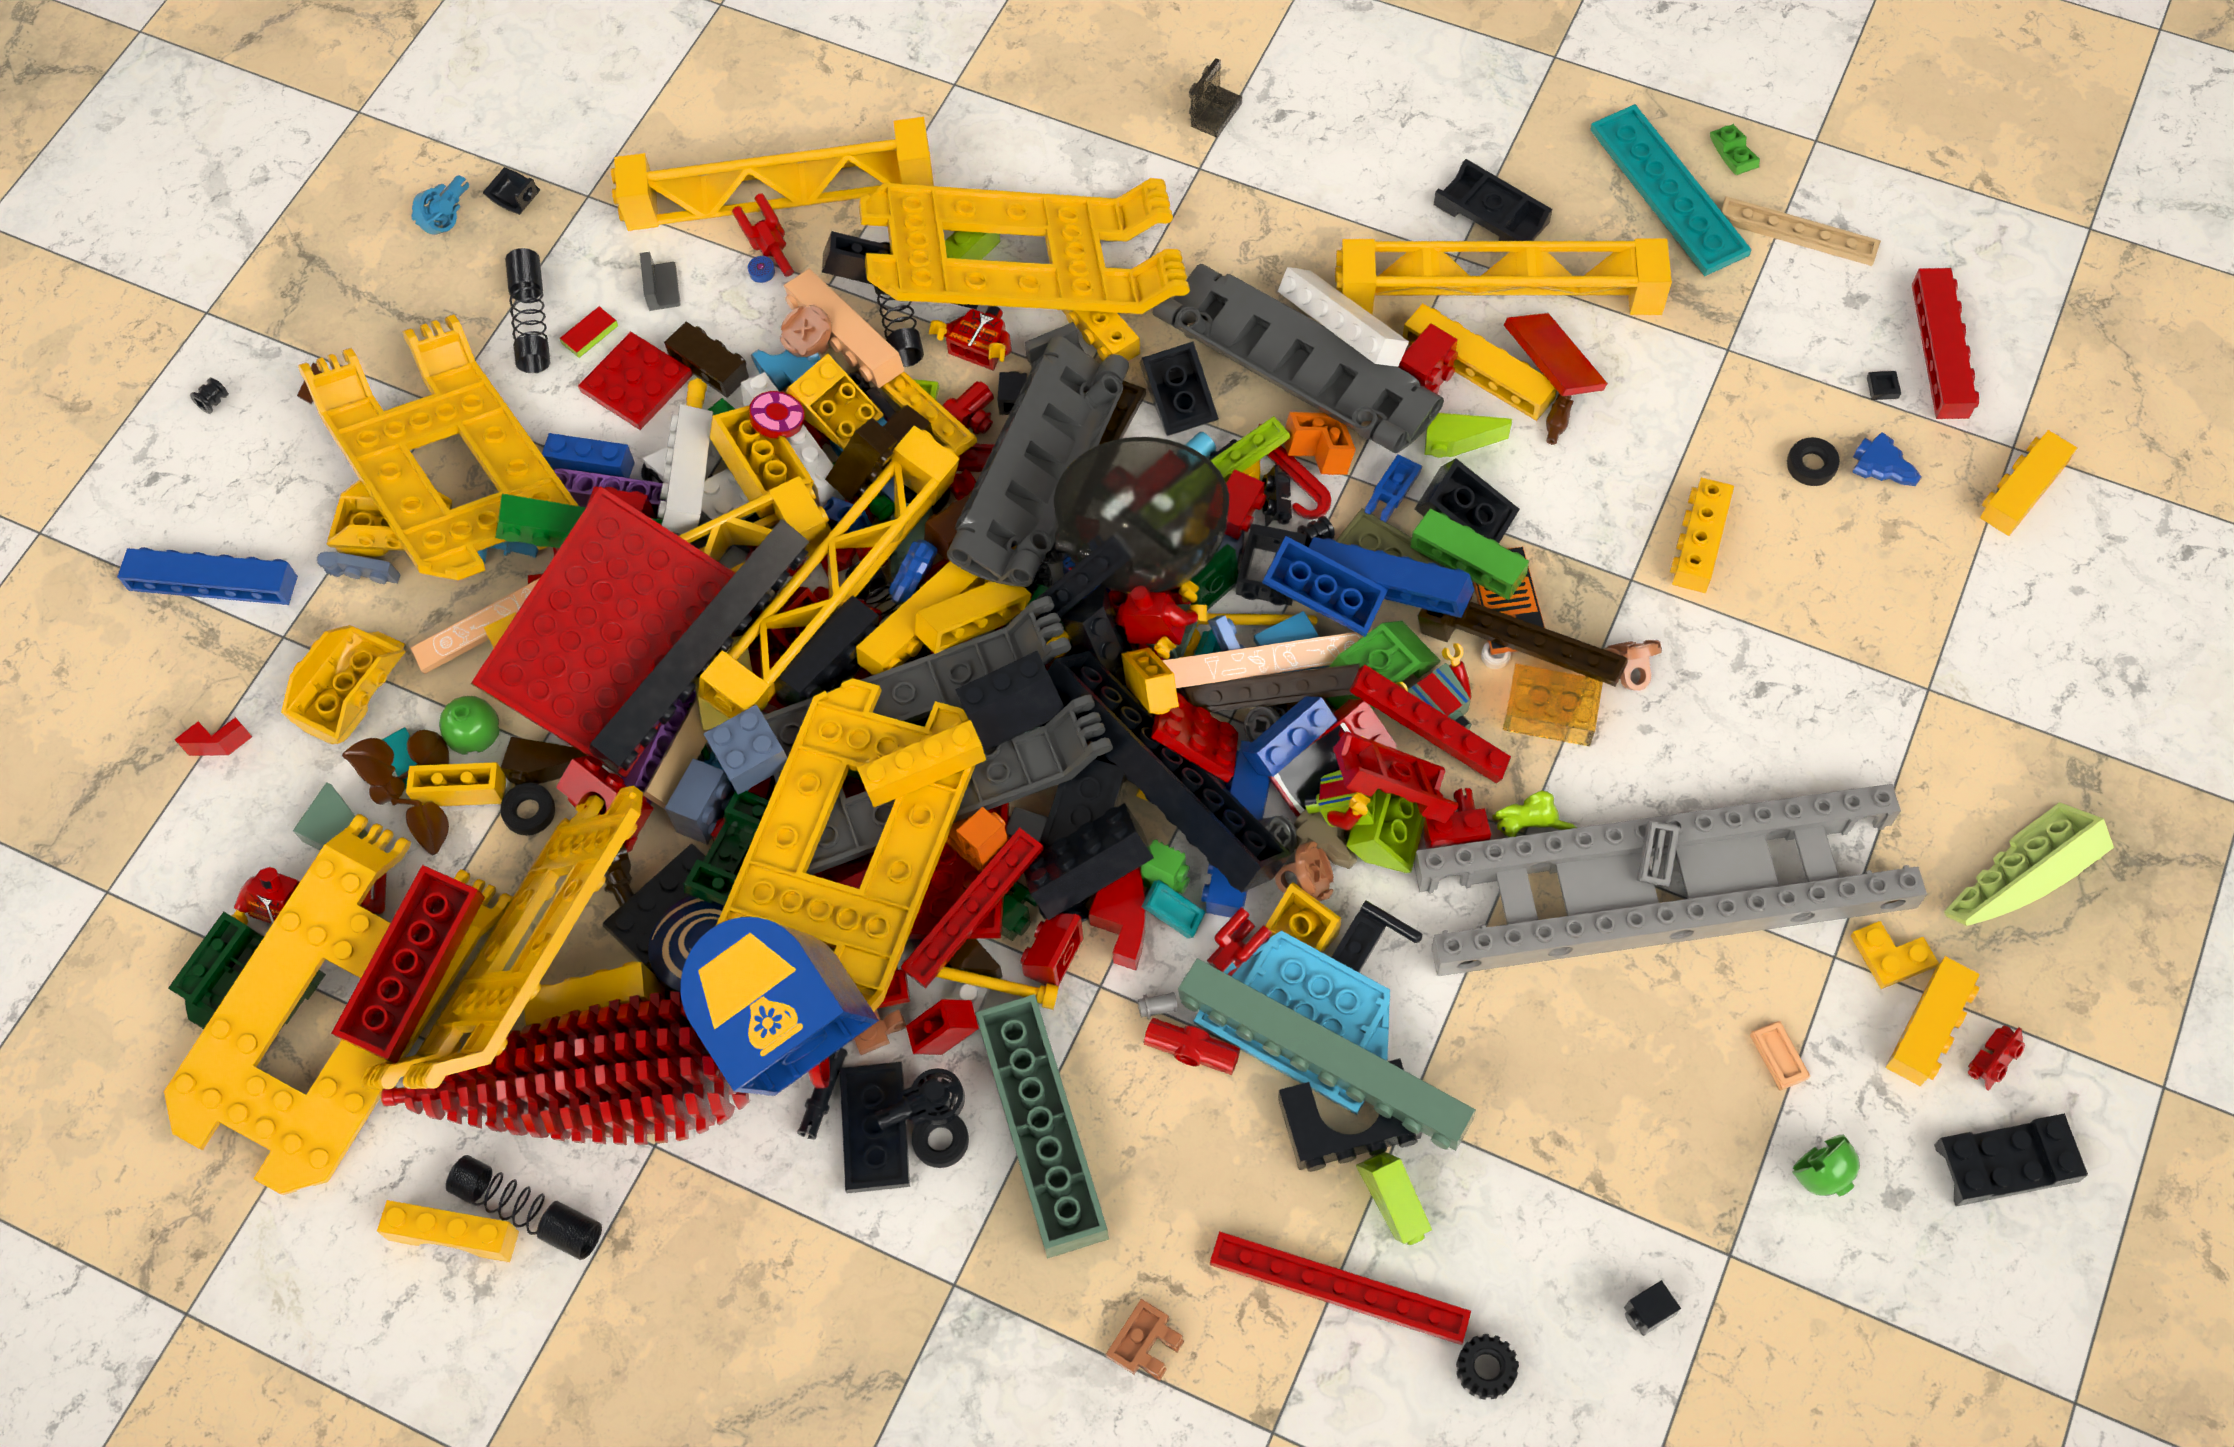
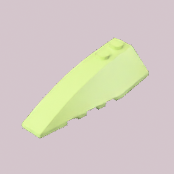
[1944,802,2114,926]

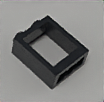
[1236,524,1307,606]

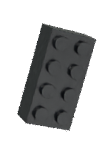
[774,595,879,707]
[1024,803,1154,920]

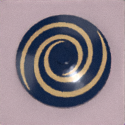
[648,895,724,993]

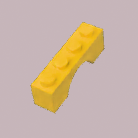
[377,1200,519,1263]

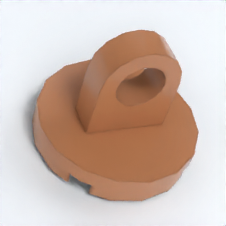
[780,305,832,357]
[1603,640,1662,691]
[1275,841,1334,902]

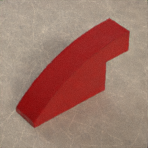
[1089,867,1146,971]

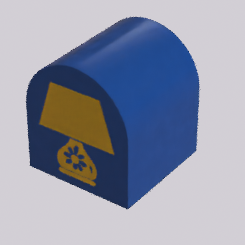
[680,917,879,1096]

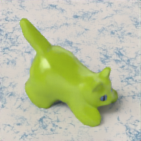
[1492,790,1577,838]

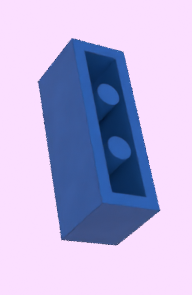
[542,433,635,478]
[1242,696,1338,777]

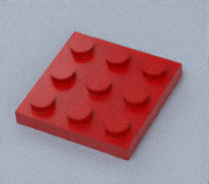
[578,331,693,430]
[1151,693,1239,783]

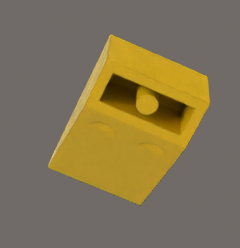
[785,353,884,450]

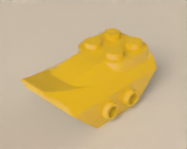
[326,479,452,557]
[281,625,406,744]

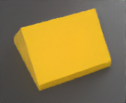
[1265,882,1342,953]

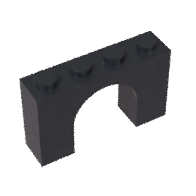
[1278,1058,1422,1172]

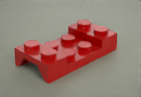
[1333,731,1459,823]

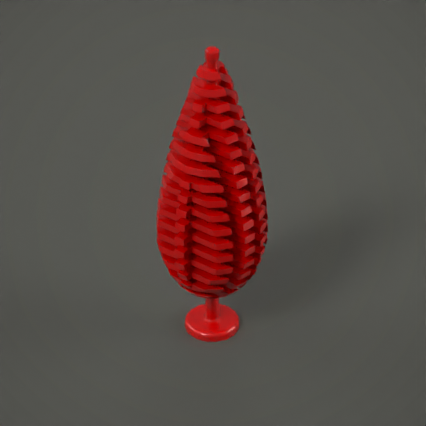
[381,991,830,1145]

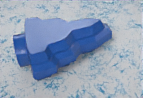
[1853,432,1922,486]
[888,539,938,605]

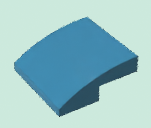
[1253,611,1330,675]

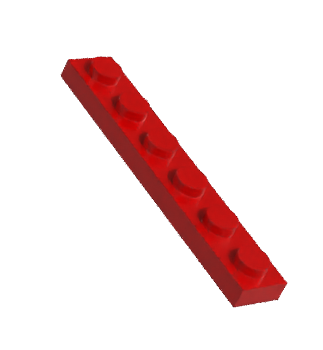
[1349,664,1511,784]
[901,827,1044,989]

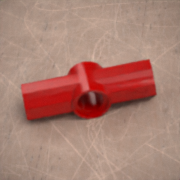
[934,381,994,444]
[1143,1018,1240,1075]

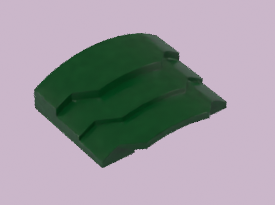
[683,791,769,906]
[168,911,326,1035]

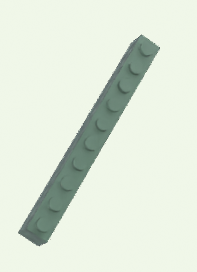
[1178,958,1476,1151]

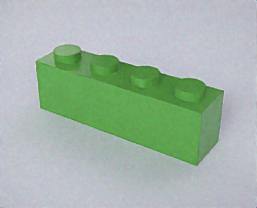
[1410,508,1529,600]

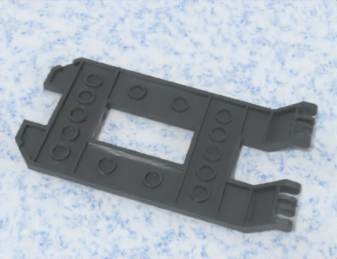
[763,596,1113,875]

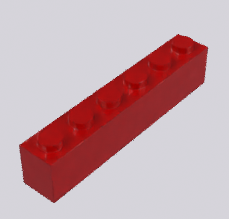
[1912,268,1979,419]

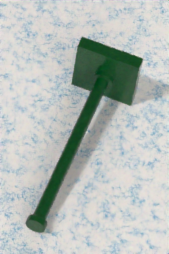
[1089,483,1238,611]

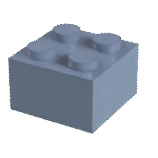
[704,704,787,795]
[665,758,734,845]

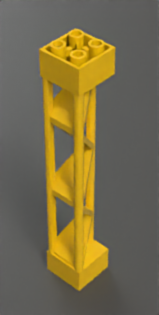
[611,117,934,231]
[1335,238,1672,315]
[699,425,960,719]
[483,476,831,648]

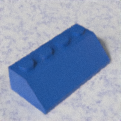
[1262,536,1388,637]

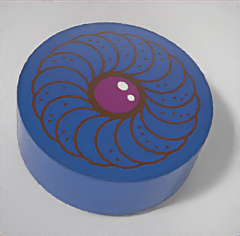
[748,256,775,283]

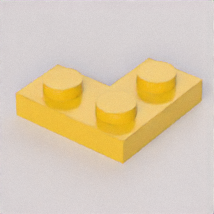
[1851,921,1939,989]

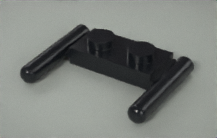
[1331,900,1422,973]

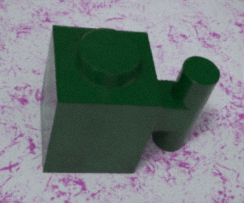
[1001,881,1038,941]

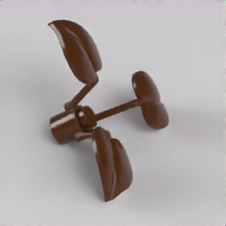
[342,730,449,856]

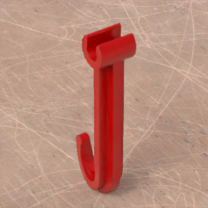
[1251,424,1331,520]

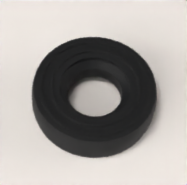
[1787,437,1840,486]
[500,783,555,836]
[912,1116,969,1168]

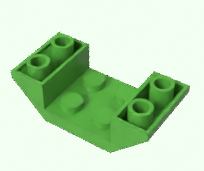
[1325,621,1440,711]

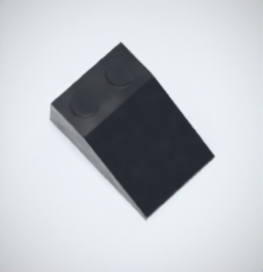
[1139,341,1219,436]
[1414,458,1520,543]

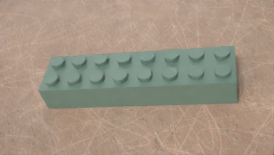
[975,994,1109,1259]

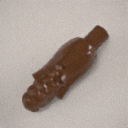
[1546,394,1574,445]

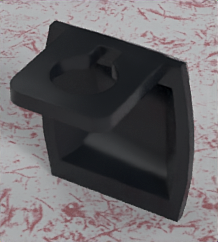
[483,167,540,215]

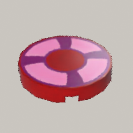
[749,391,804,439]

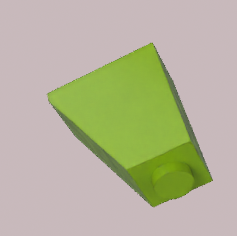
[1356,1152,1432,1245]

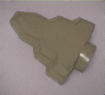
[1294,809,1357,869]

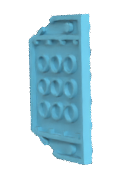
[1193,930,1390,1115]

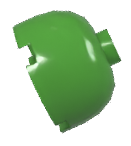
[439,696,500,755]
[1792,1134,1860,1197]

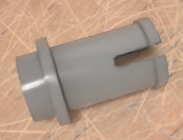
[1138,992,1178,1019]

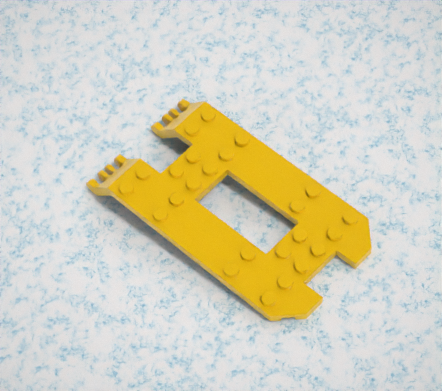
[859,178,1190,314]
[298,314,578,581]
[716,678,976,1012]
[360,785,643,1090]
[164,814,513,1195]

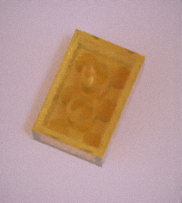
[1503,663,1603,747]

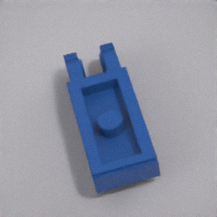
[1364,454,1423,523]

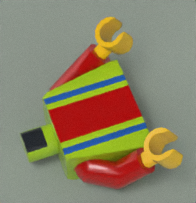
[1305,736,1376,830]

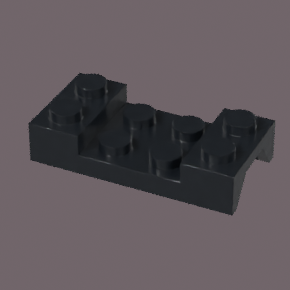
[1434,159,1553,241]
[1934,1113,2088,1207]

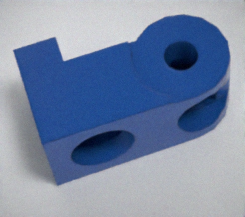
[823,497,873,534]

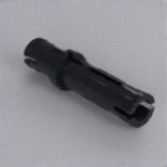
[797,1048,848,1140]

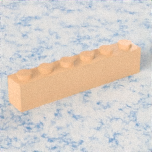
[784,268,905,388]

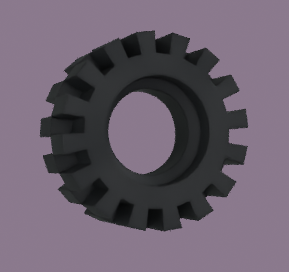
[1456,1334,1519,1400]

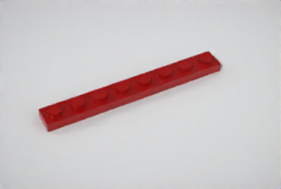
[1210,1231,1471,1345]

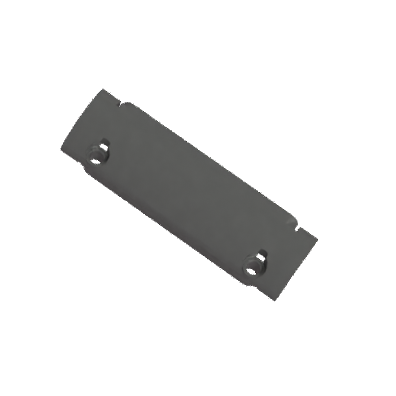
[1152,264,1444,453]
[947,336,1129,587]

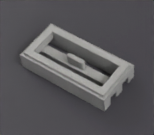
[1637,821,1680,887]

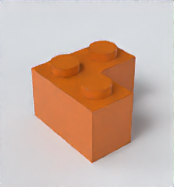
[1284,412,1356,475]
[946,807,1009,873]

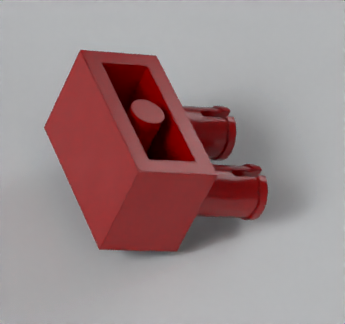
[1423,788,1491,849]

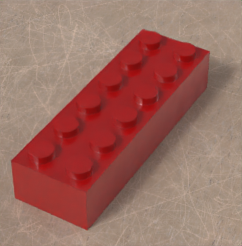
[331,865,485,1063]

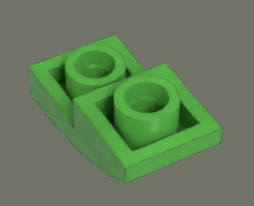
[1710,124,1760,175]

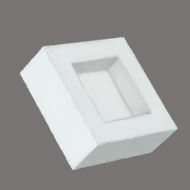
[951,982,990,1015]

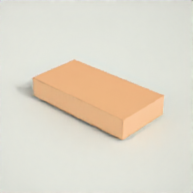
[1750,1021,1810,1091]

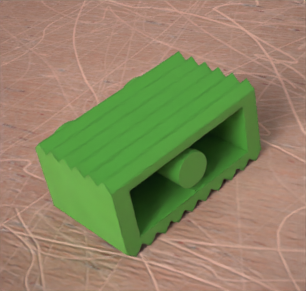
[1141,839,1190,894]

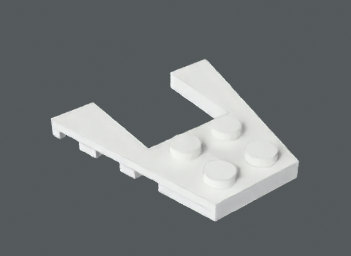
[643,447,755,520]

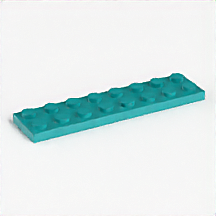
[1590,104,1752,276]

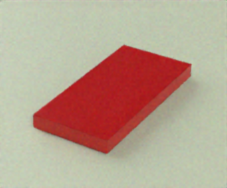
[1504,313,1608,396]

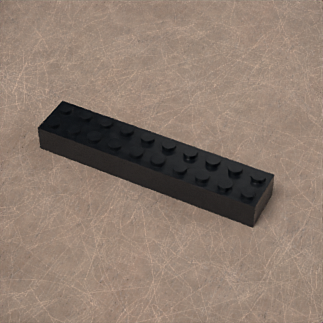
[589,519,809,773]
[1047,651,1292,893]

